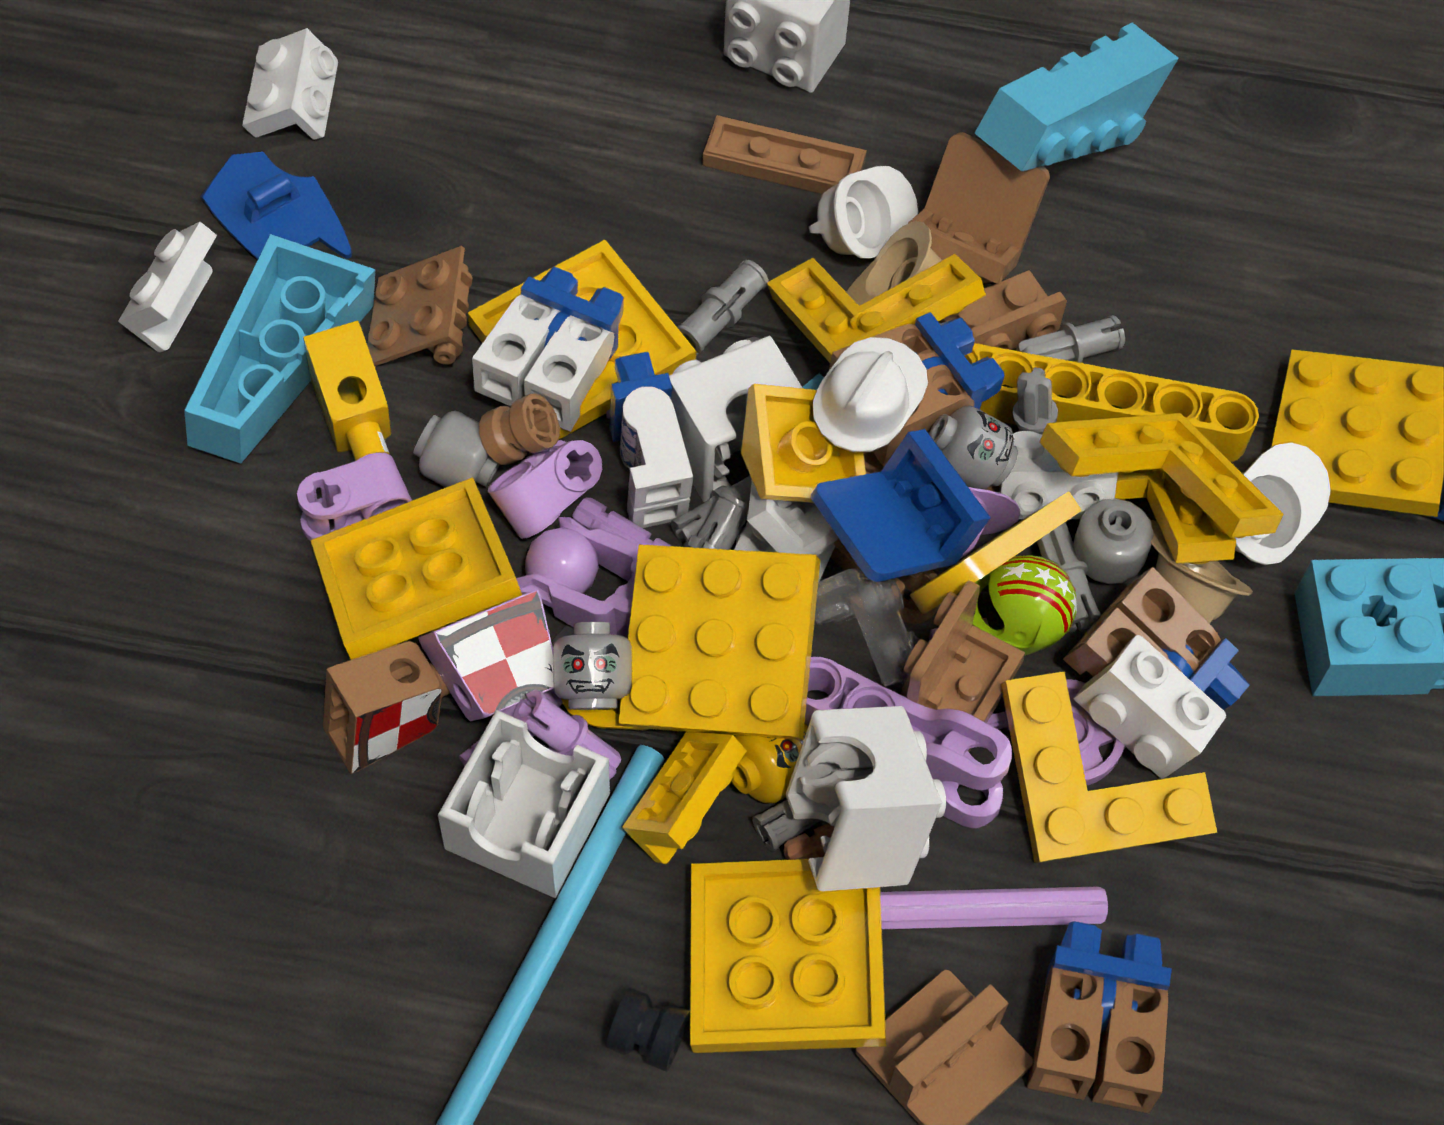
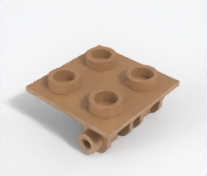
[367,246,473,366]

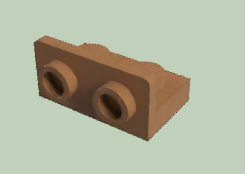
[938,270,1067,350]

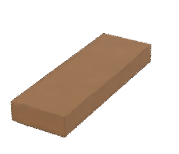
[702,115,867,194]

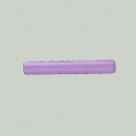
[881,887,1108,929]

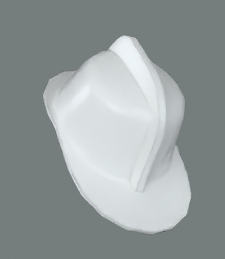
[809,166,918,259]
[813,337,928,452]
[1235,443,1331,565]

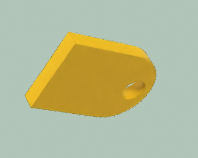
[910,491,1082,615]

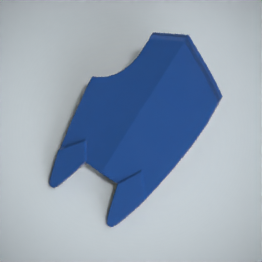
[200,152,352,260]

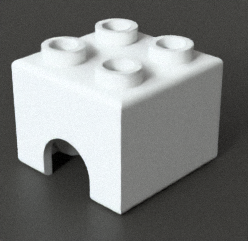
[723,0,850,93]
[669,336,802,502]
[786,706,946,891]
[438,710,610,899]

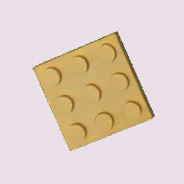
[468,240,696,440]
[1271,349,1444,517]
[310,477,522,660]
[619,544,820,741]
[690,859,886,1053]

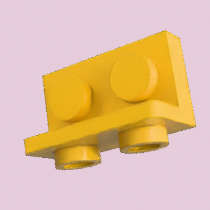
[622,732,747,864]

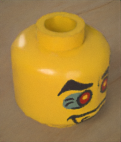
[731,724,808,804]

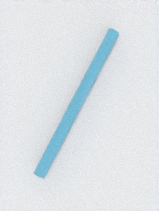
[436,745,664,1125]

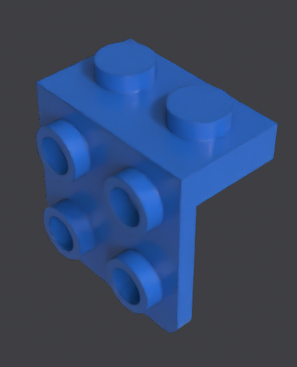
[811,429,991,582]

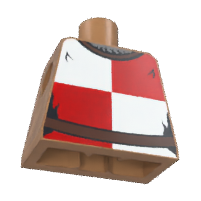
[323,641,450,774]

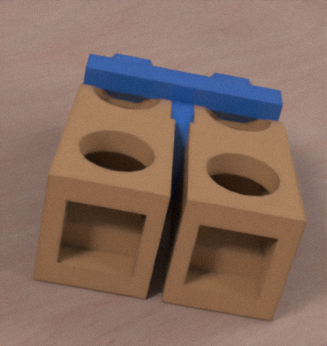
[829,312,1004,466]
[1063,567,1250,710]
[1027,921,1172,1113]

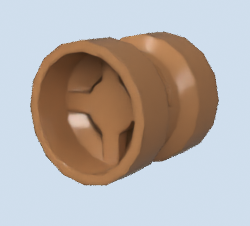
[479,394,560,465]

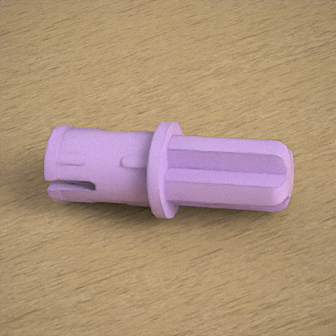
[513,690,621,780]

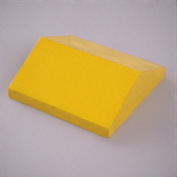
[741,384,866,503]

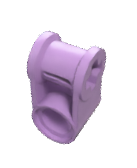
[488,440,602,539]
[297,453,412,540]

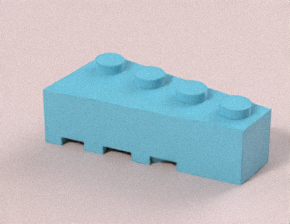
[975,23,1179,171]
[184,234,375,463]

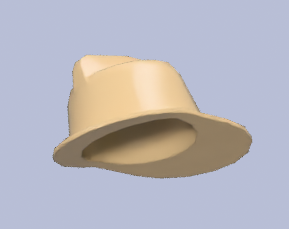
[846,221,942,306]
[1150,520,1253,624]

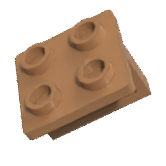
[856,970,1033,1125]

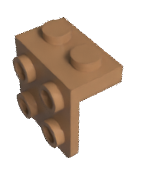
[908,132,1050,284]
[900,580,1025,752]

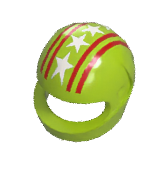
[973,555,1077,656]

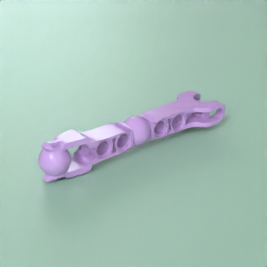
[516,517,1012,828]

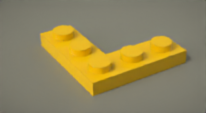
[767,254,986,363]
[1039,413,1284,538]
[1115,468,1236,564]
[1001,671,1217,863]

